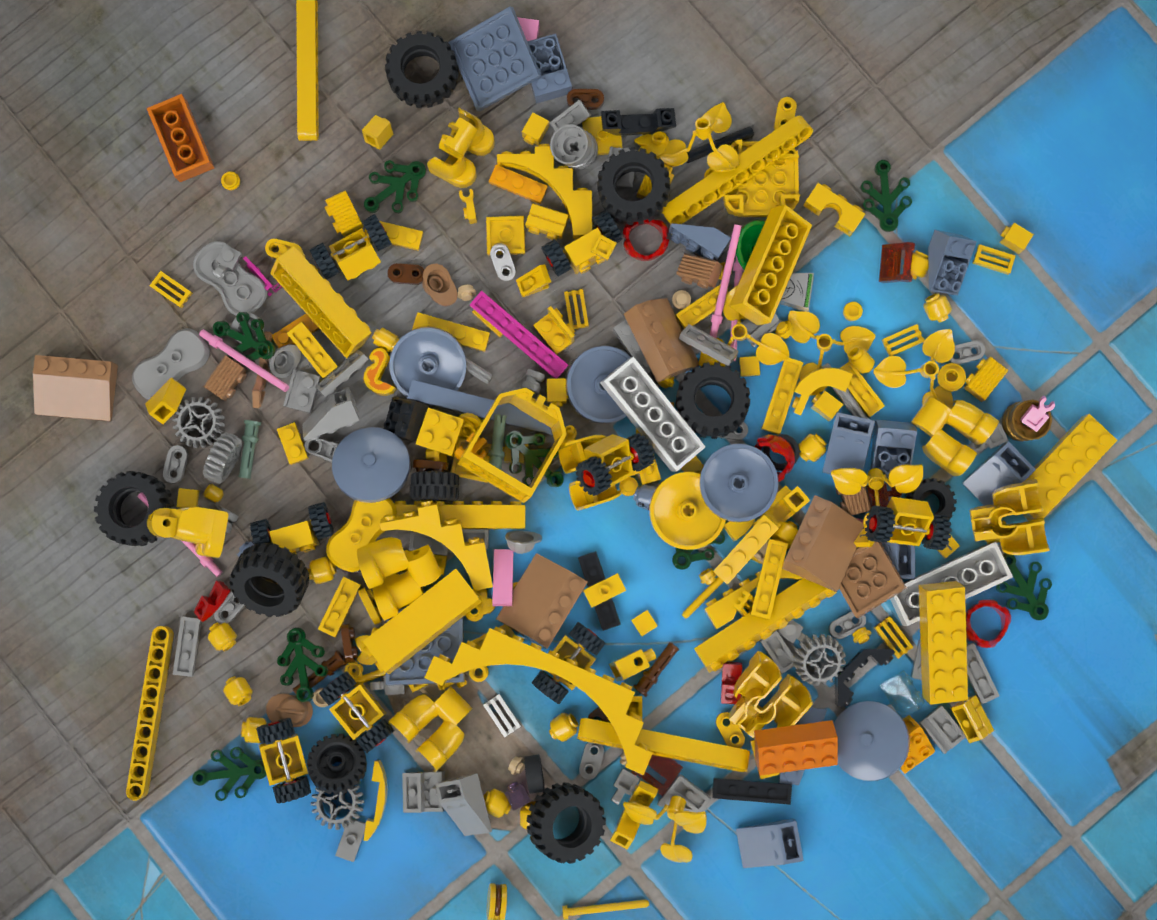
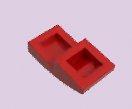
[194,580,230,622]
[721,662,742,704]

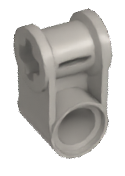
[305,438,339,463]

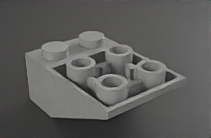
[302,387,359,441]
[435,774,492,836]

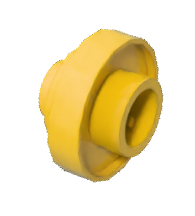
[937,363,966,392]
[458,413,481,439]

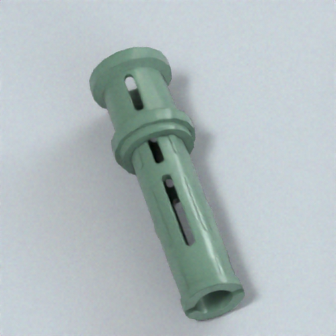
[488,414,507,471]
[238,420,261,479]

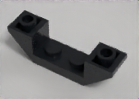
[601,108,676,136]
[834,649,895,708]

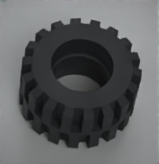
[410,471,459,502]
[904,478,957,519]

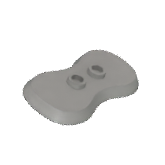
[193,241,267,316]
[132,328,210,400]

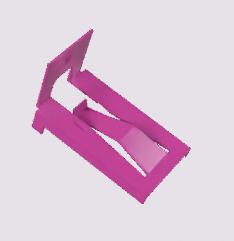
[243,256,282,297]

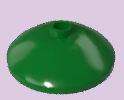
[736,220,765,270]

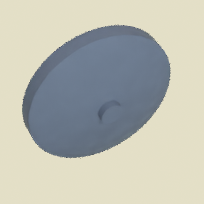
[389,327,467,403]
[566,346,631,423]
[332,427,410,503]
[699,444,778,522]
[834,701,910,781]

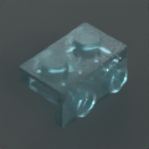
[880,670,924,718]

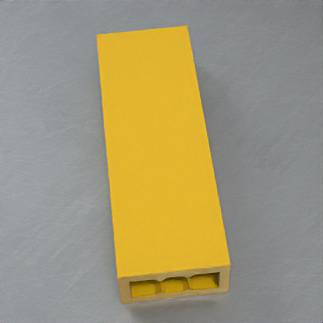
[362,569,482,674]

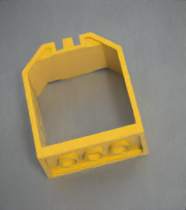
[457,388,567,503]

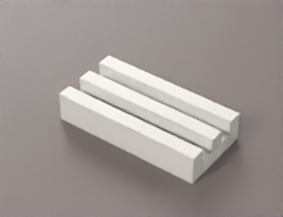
[483,694,521,738]

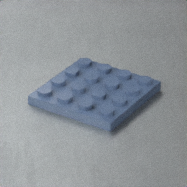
[448,6,542,111]
[386,606,465,686]

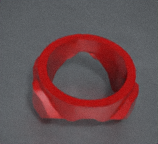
[623,219,669,261]
[754,434,795,482]
[966,600,1011,648]

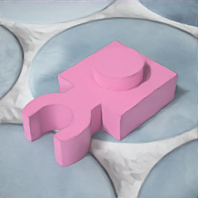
[1021,396,1055,432]

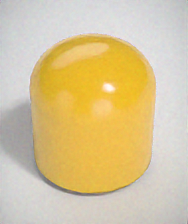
[203,484,223,503]

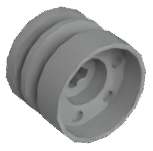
[550,124,598,169]

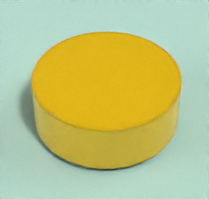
[843,302,863,321]

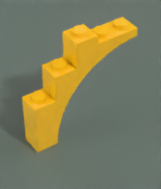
[497,144,592,240]
[380,499,493,591]

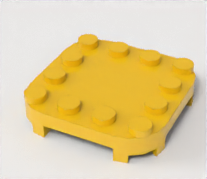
[723,139,800,217]

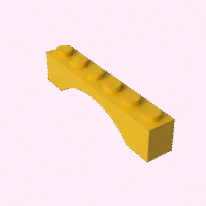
[704,563,802,629]

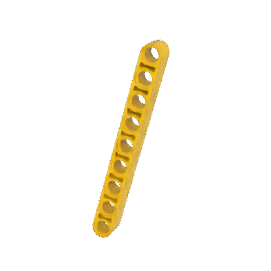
[296,0,319,141]
[662,115,813,225]
[126,626,174,801]
[577,718,750,772]

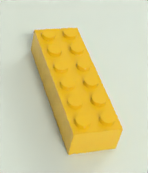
[729,205,812,325]
[270,246,372,358]
[1022,414,1118,521]
[919,581,968,705]

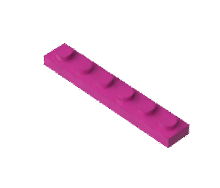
[469,291,569,379]

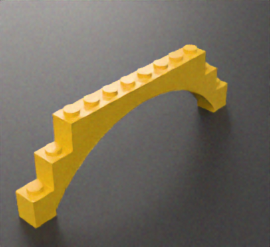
[424,626,653,775]

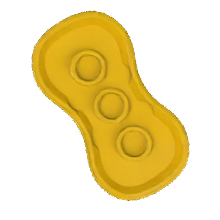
[326,498,397,572]

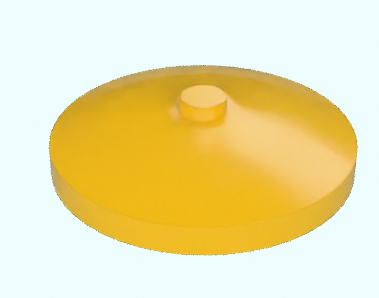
[649,472,726,550]

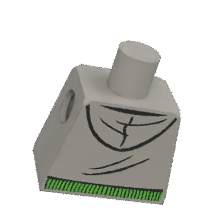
[779,273,814,312]

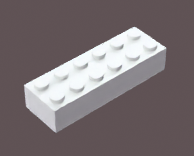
[600,357,705,472]
[890,542,1013,626]

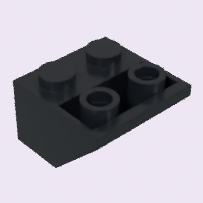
[383,397,433,443]

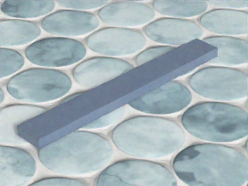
[407,380,553,436]

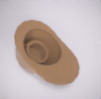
[422,264,458,306]
[266,694,313,727]

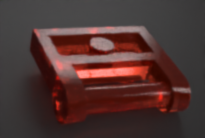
[879,242,915,283]
[631,755,683,796]

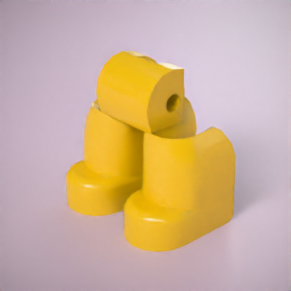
[427,108,495,188]
[911,397,999,476]
[558,435,639,511]
[969,479,1050,555]
[147,507,228,558]
[356,537,441,621]
[728,651,813,738]
[388,686,473,772]

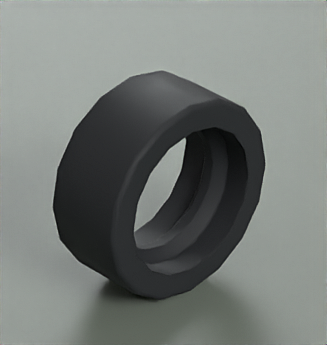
[762,434,800,471]
[524,754,545,794]

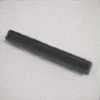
[686,126,754,163]

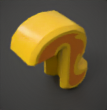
[363,348,397,396]

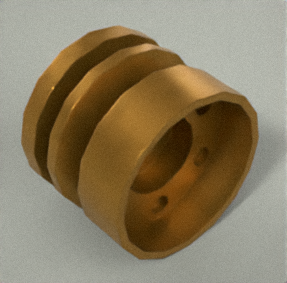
[1002,400,1052,441]

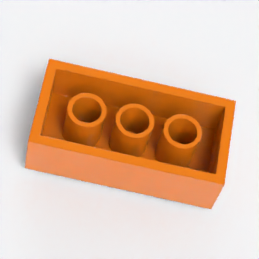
[147,94,215,182]
[754,720,838,776]

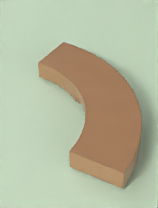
[252,331,272,408]

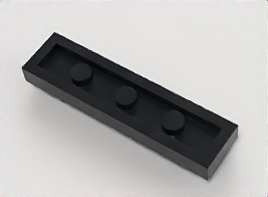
[578,551,621,631]
[712,778,792,805]

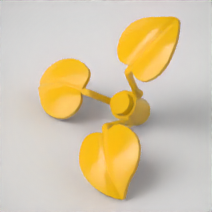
[656,102,739,172]
[699,286,790,367]
[788,311,876,396]
[873,329,955,409]
[831,464,923,528]
[623,796,707,863]

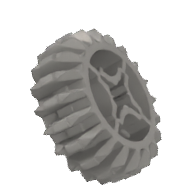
[172,397,225,448]
[203,432,242,484]
[793,634,846,686]
[311,785,364,830]

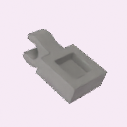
[213,244,242,280]
[777,620,811,644]
[370,675,405,695]
[611,769,640,804]

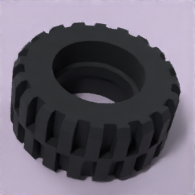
[385,31,459,108]
[597,147,671,225]
[676,362,751,439]
[94,471,174,547]
[229,543,310,617]
[526,782,606,864]

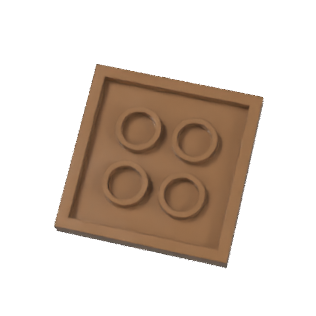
[839,542,907,618]

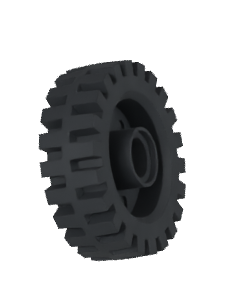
[307,734,367,795]

